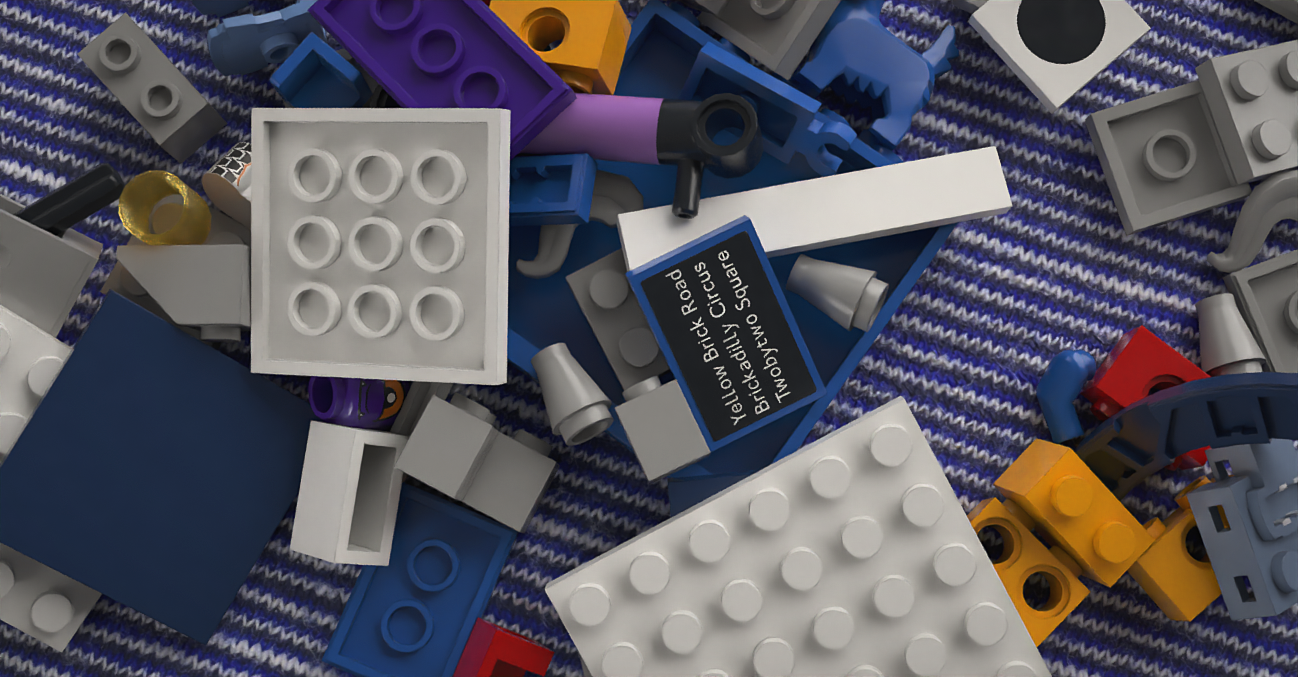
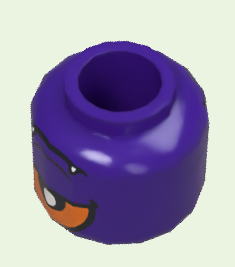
[308,376,409,430]

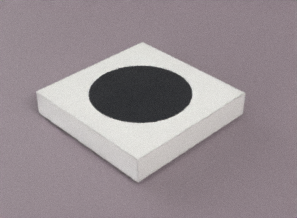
[968,0,1151,114]

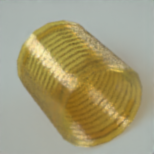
[119,170,212,245]

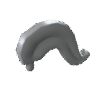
[516,170,643,279]
[1206,170,1298,273]

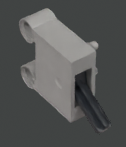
[0,163,127,338]

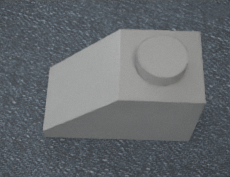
[116,244,251,343]

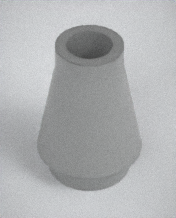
[786,254,889,332]
[1195,293,1267,377]
[531,343,614,446]

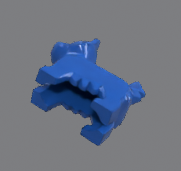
[790,0,959,151]

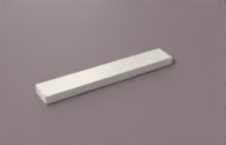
[616,146,1012,272]

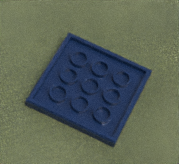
[0,289,323,645]

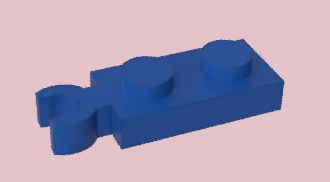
[678,41,857,177]

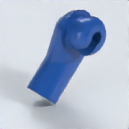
[1036,349,1097,444]

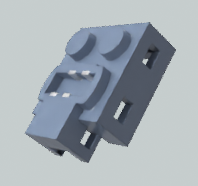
[1186,438,1298,620]

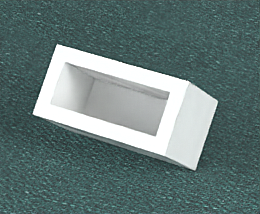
[290,420,409,566]

